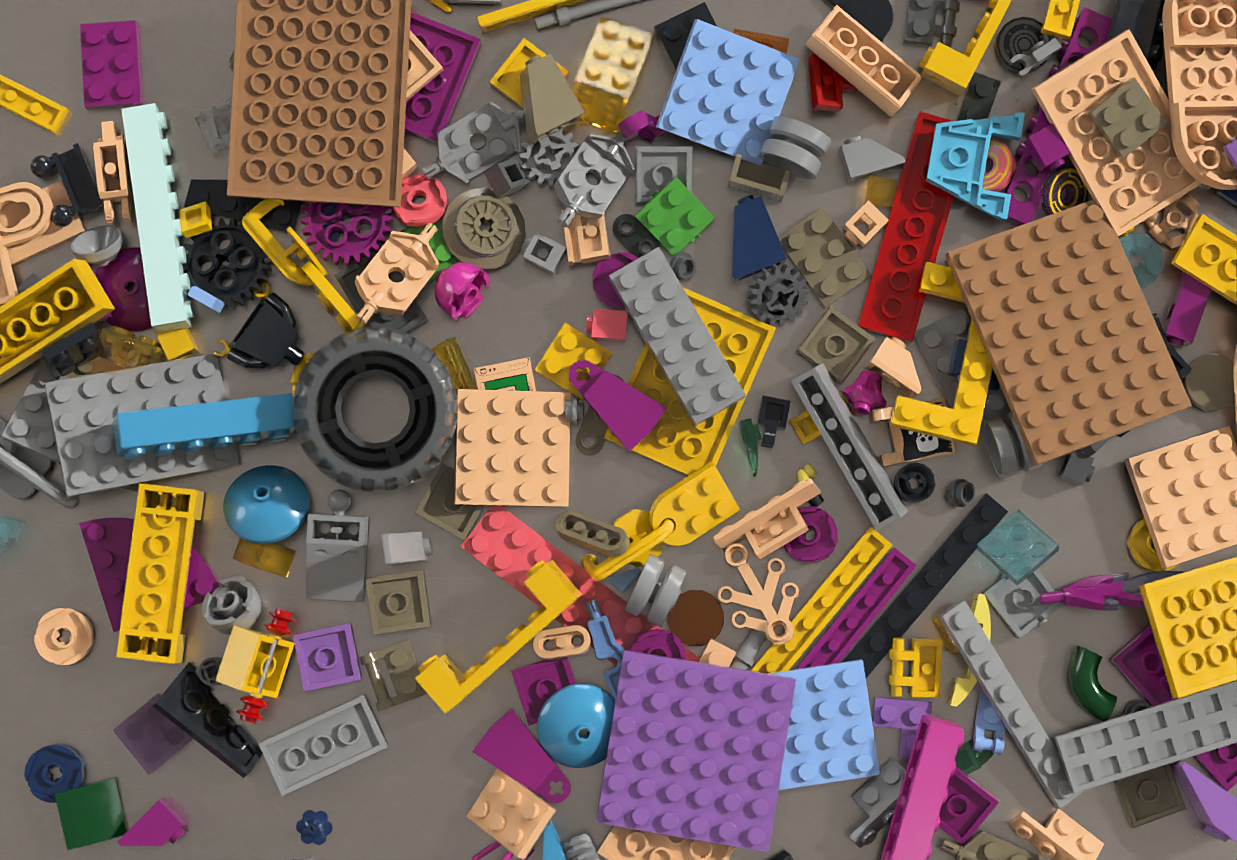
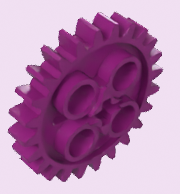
[300,202,394,267]

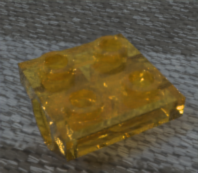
[99,326,167,368]

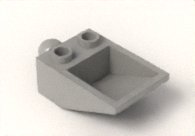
[306,489,369,602]

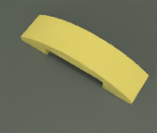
[947,593,991,707]

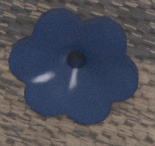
[296,810,333,845]

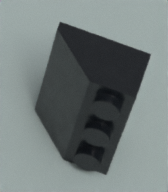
[1106,0,1165,71]

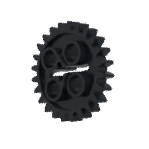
[182,218,272,309]

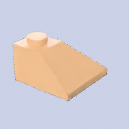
[865,337,922,399]

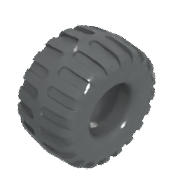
[293,327,458,492]

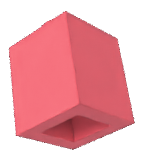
[586,309,628,343]

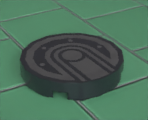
[995,17,1051,73]

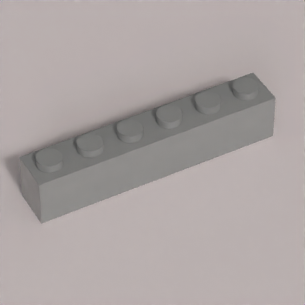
[791,363,908,531]

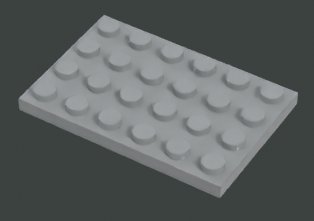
[44,353,239,497]

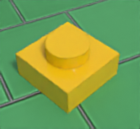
[180,201,212,238]

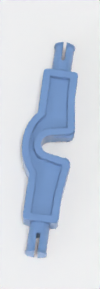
[585,599,625,702]

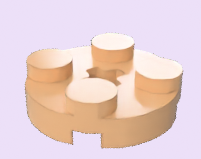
[34,608,94,665]

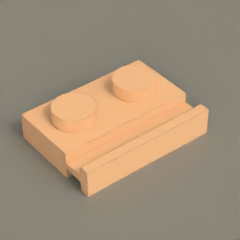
[561,209,610,266]

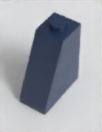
[731,195,787,283]

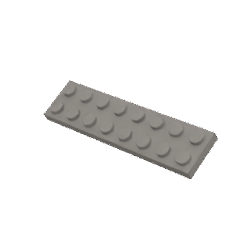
[1054,680,1237,793]

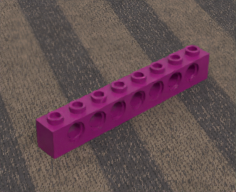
[1000,7,1112,227]

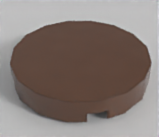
[668,590,724,646]

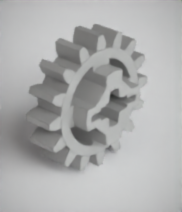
[520,129,579,188]

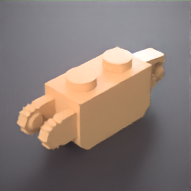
[93,121,134,223]

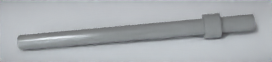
[534,0,640,29]

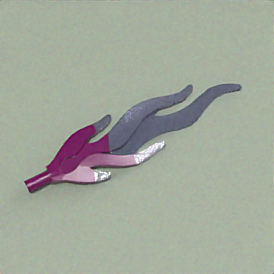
[1039,571,1187,610]

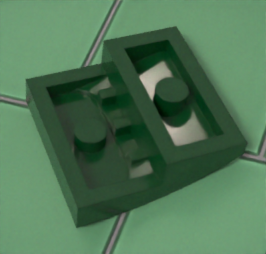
[54,777,127,850]

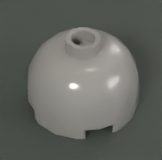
[202,576,261,635]

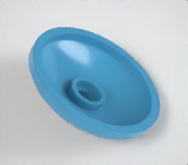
[223,465,309,544]
[537,684,615,768]

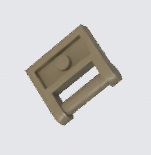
[359,640,427,711]

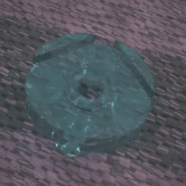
[1119,232,1164,289]

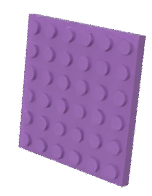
[596,650,796,852]

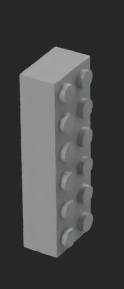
[609,247,746,427]

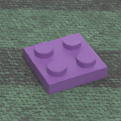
[293,623,361,692]

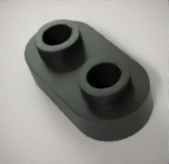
[612,214,660,258]

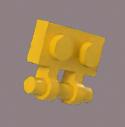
[888,638,943,697]

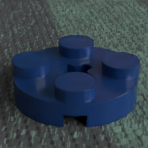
[24,744,85,803]

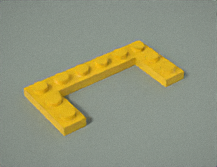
[890,262,992,446]

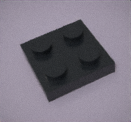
[41,323,104,378]

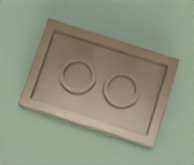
[778,206,871,309]

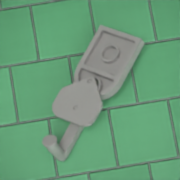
[0,418,79,509]

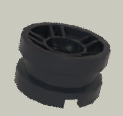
[893,462,936,503]

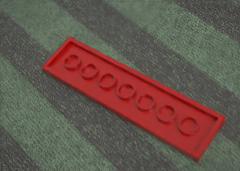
[858,111,954,343]

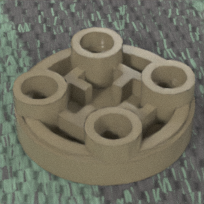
[1181,354,1235,411]

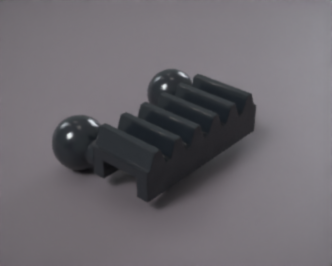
[30,143,104,227]

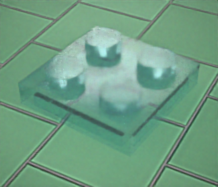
[977,509,1059,586]

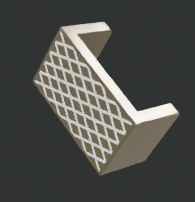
[727,154,791,202]

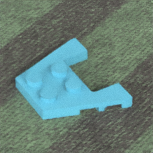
[926,113,1025,222]

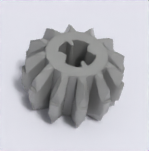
[563,834,601,860]

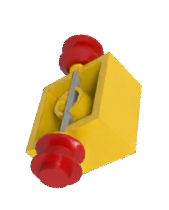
[216,608,296,724]

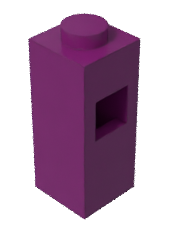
[1163,272,1211,348]

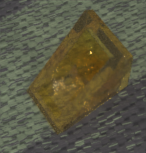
[232,538,296,578]

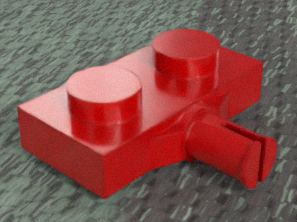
[808,53,858,112]

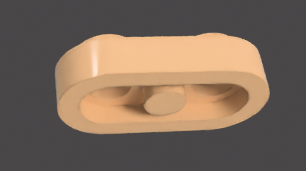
[533,625,591,660]

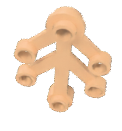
[718,543,799,645]

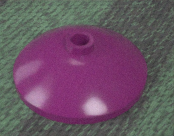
[95,247,153,332]

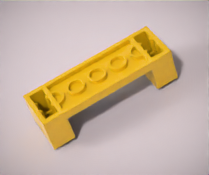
[919,0,1011,97]
[117,483,204,664]
[415,560,583,714]

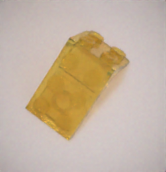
[572,16,654,133]

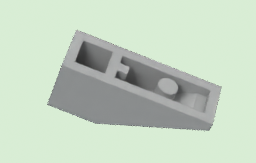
[381,532,431,566]

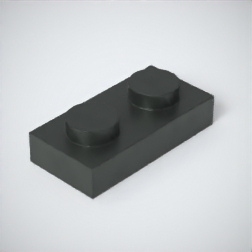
[956,72,1001,121]

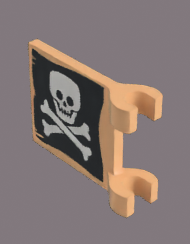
[869,398,956,467]

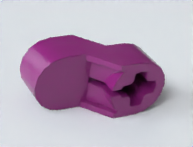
[618,110,669,142]

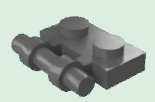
[903,0,960,48]

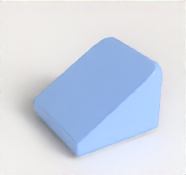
[606,568,641,592]

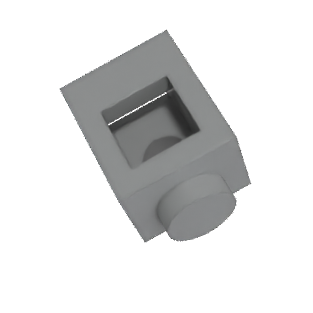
[521,232,567,275]

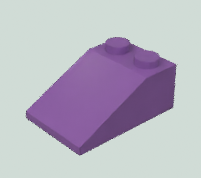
[1170,760,1237,843]

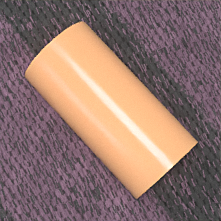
[804,5,923,117]

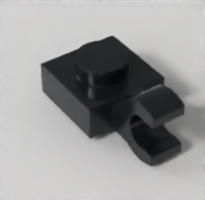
[757,395,791,448]

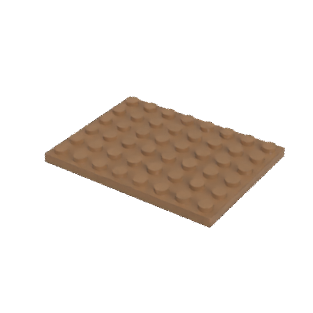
[227,0,411,208]
[945,199,1192,466]

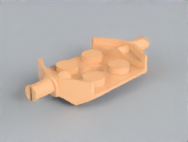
[355,223,439,324]

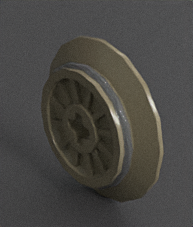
[442,188,525,269]

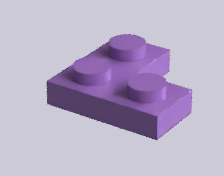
[872,697,932,758]

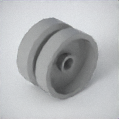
[759,116,831,179]
[983,412,1042,479]
[624,554,687,628]

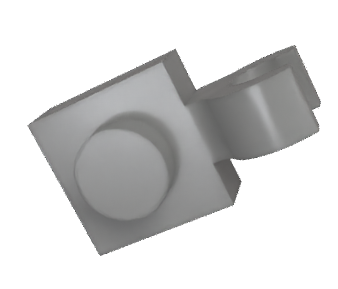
[1009,38,1062,78]

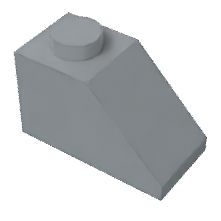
[839,136,905,183]

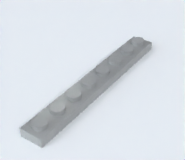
[938,600,1082,809]

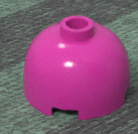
[435,262,490,320]

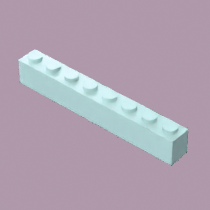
[121,103,194,333]

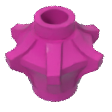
[843,370,887,415]

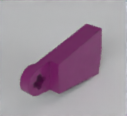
[569,360,667,453]
[472,708,571,803]

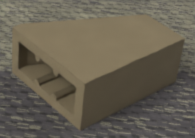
[520,54,585,145]

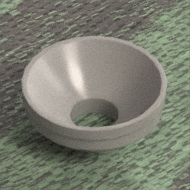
[71,225,124,267]

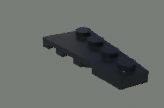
[184,179,304,234]
[153,662,263,778]

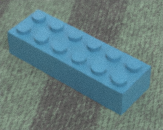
[112,393,295,460]

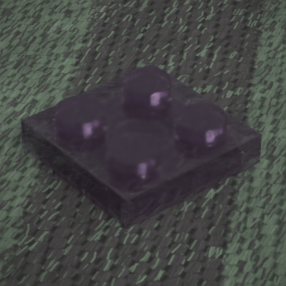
[113,693,194,775]

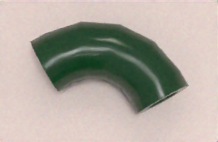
[1069,645,1117,721]

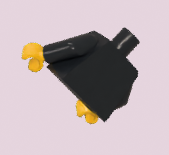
[213,282,304,369]

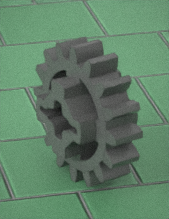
[747,264,810,326]

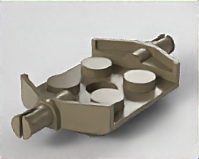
[939,830,1042,860]

